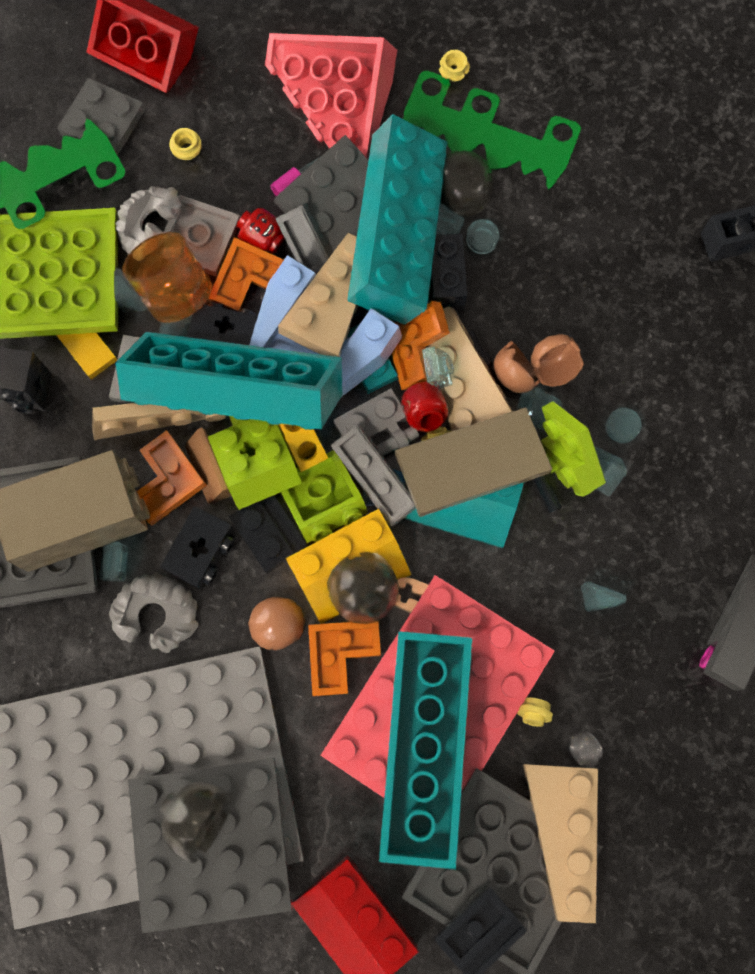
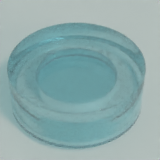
[466,219,499,254]
[606,408,642,443]

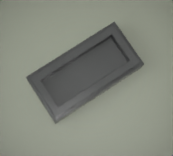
[276,203,332,274]

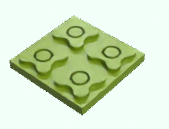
[0,208,118,339]

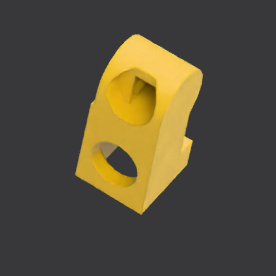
[278,424,328,472]

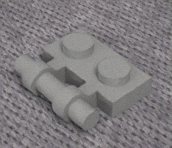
[333,389,420,457]

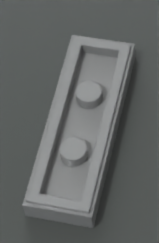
[331,424,416,526]

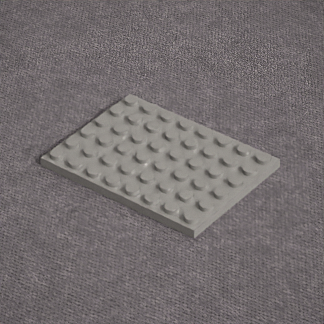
[0,646,305,930]

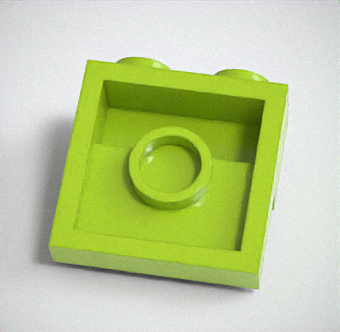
[540,401,606,497]
[281,450,368,543]

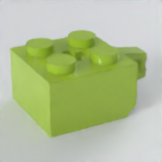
[208,416,302,510]

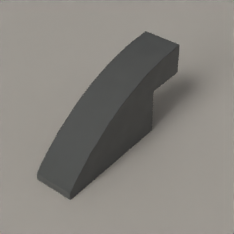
[703,554,755,691]

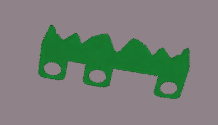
[403,71,581,189]
[0,118,125,229]

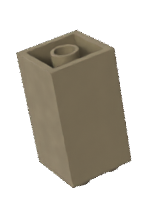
[0,450,150,572]

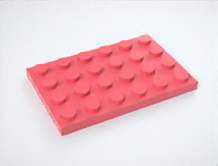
[320,575,555,798]

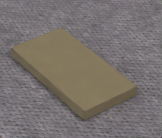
[395,407,552,517]

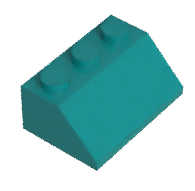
[405,482,524,548]

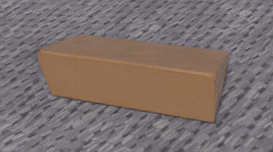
[185,428,231,504]

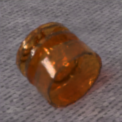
[122,232,213,323]

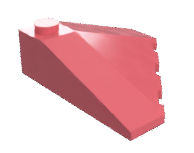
[265,33,397,160]

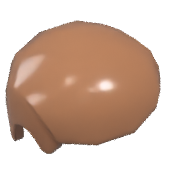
[530,334,584,387]
[494,341,540,393]
[248,597,305,651]

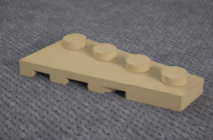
[278,233,358,357]
[428,306,513,431]
[92,403,227,440]
[523,764,598,923]

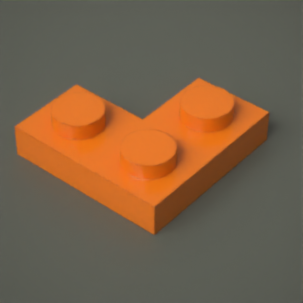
[208,238,284,312]
[392,301,450,390]
[137,430,207,525]
[308,620,381,697]

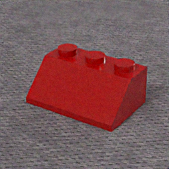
[86,0,199,93]
[292,855,418,974]

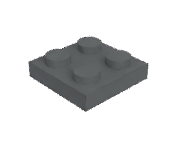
[57,78,145,156]

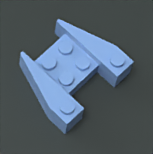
[249,255,402,397]

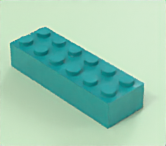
[347,114,447,325]
[115,332,343,430]
[379,631,472,869]

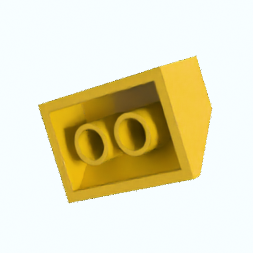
[286,509,412,624]

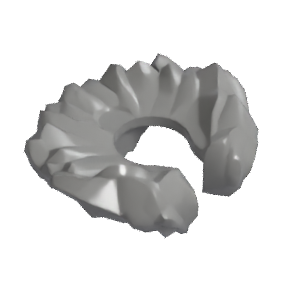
[115,186,182,261]
[109,572,198,653]

